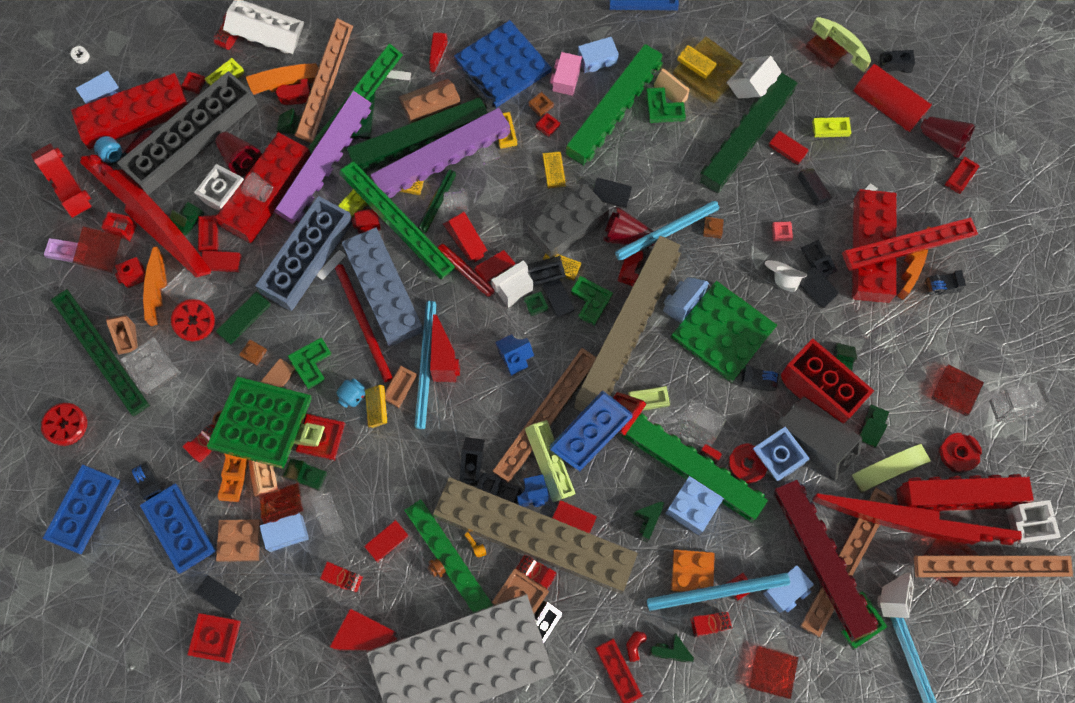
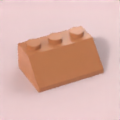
[399,79,460,124]

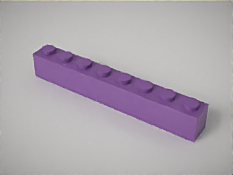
[274,91,372,224]
[371,108,510,198]

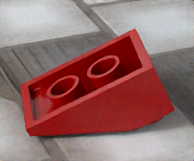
[430,315,460,382]

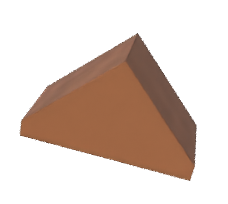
[106,315,138,355]

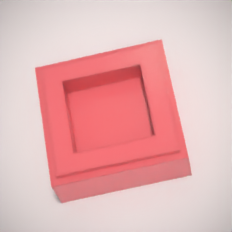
[772,222,793,241]

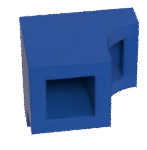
[495,334,534,375]
[517,475,549,507]

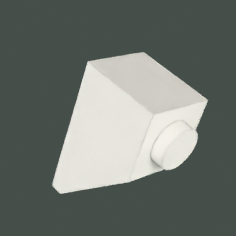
[877,573,914,618]

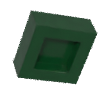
[524,291,548,317]

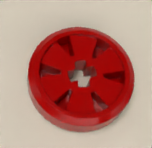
[171,299,215,342]
[41,403,87,446]

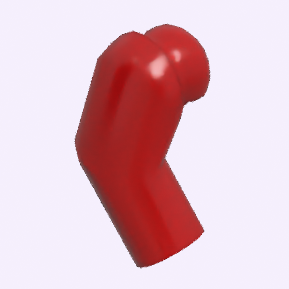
[626,631,647,662]

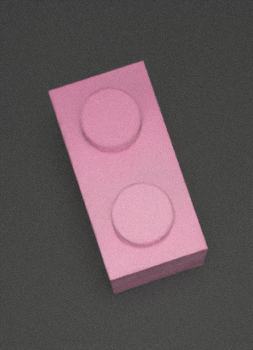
[550,52,582,96]

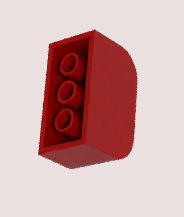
[781,338,874,424]

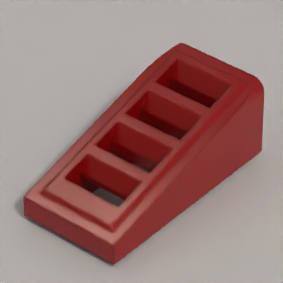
[429,32,448,73]

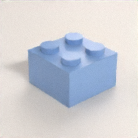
[665,476,724,535]

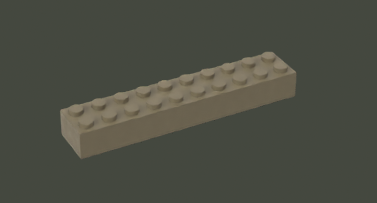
[574,236,681,412]
[433,477,638,595]

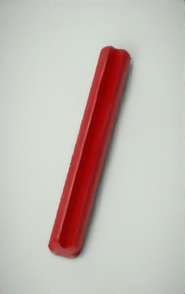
[438,244,495,297]

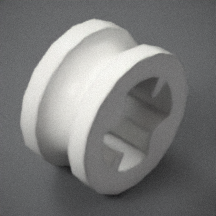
[71,46,90,64]

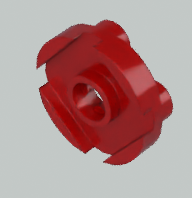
[939,433,982,473]
[728,443,767,484]

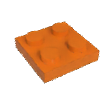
[671,550,714,592]

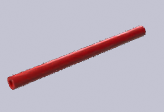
[335,264,393,382]

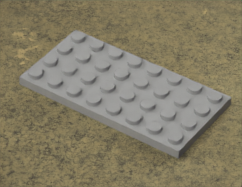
[367,594,554,703]

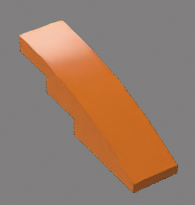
[246,63,318,95]
[897,226,931,300]
[143,246,168,326]
[217,453,248,502]

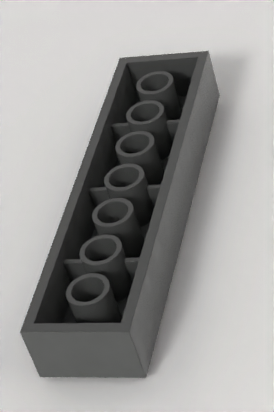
[117,71,257,195]

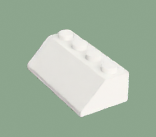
[223,0,304,54]

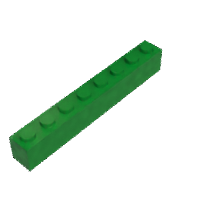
[566,44,663,166]
[619,413,768,523]

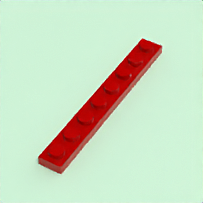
[842,217,978,271]

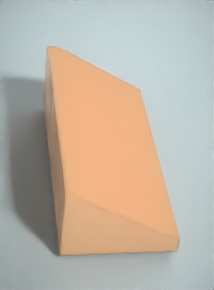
[654,69,690,103]
[248,460,278,497]

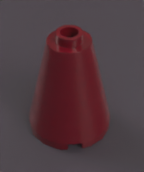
[920,116,975,158]
[215,132,262,176]
[603,207,654,249]

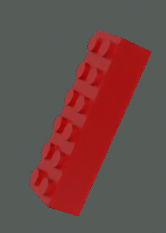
[71,73,188,150]
[215,132,311,244]
[852,189,897,303]
[896,474,1034,511]

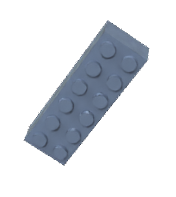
[255,196,352,312]
[342,228,423,347]

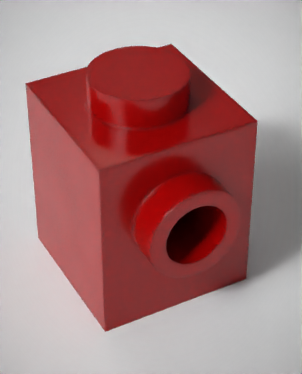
[115,257,146,288]

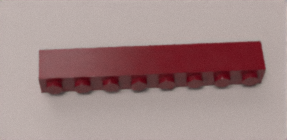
[774,480,878,642]

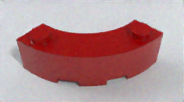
[31,143,92,218]

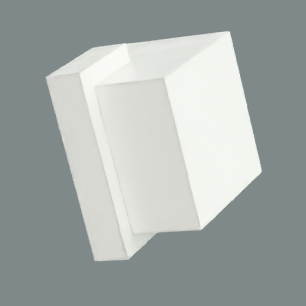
[491,260,533,308]
[1006,500,1061,544]

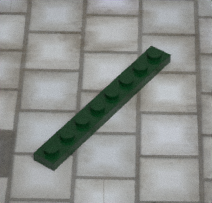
[51,289,150,417]

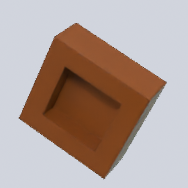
[529,92,554,117]
[703,217,724,239]
[239,340,267,366]

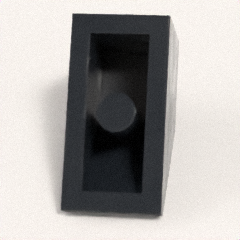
[459,437,485,485]

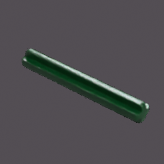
[418,169,456,233]

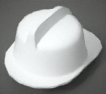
[765,260,807,292]

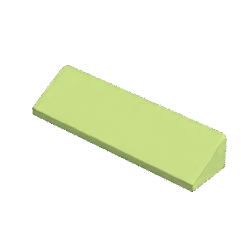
[525,420,576,502]

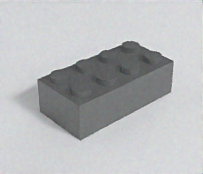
[528,184,609,258]

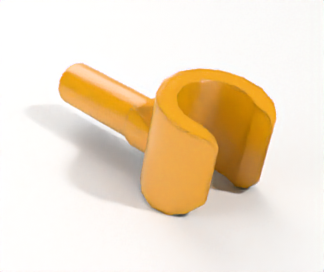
[464,532,486,557]

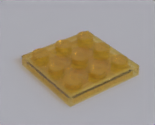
[673,36,743,104]

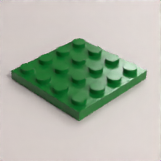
[671,280,777,383]
[207,376,312,469]

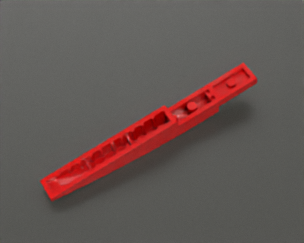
[80,154,211,277]
[812,493,1022,545]

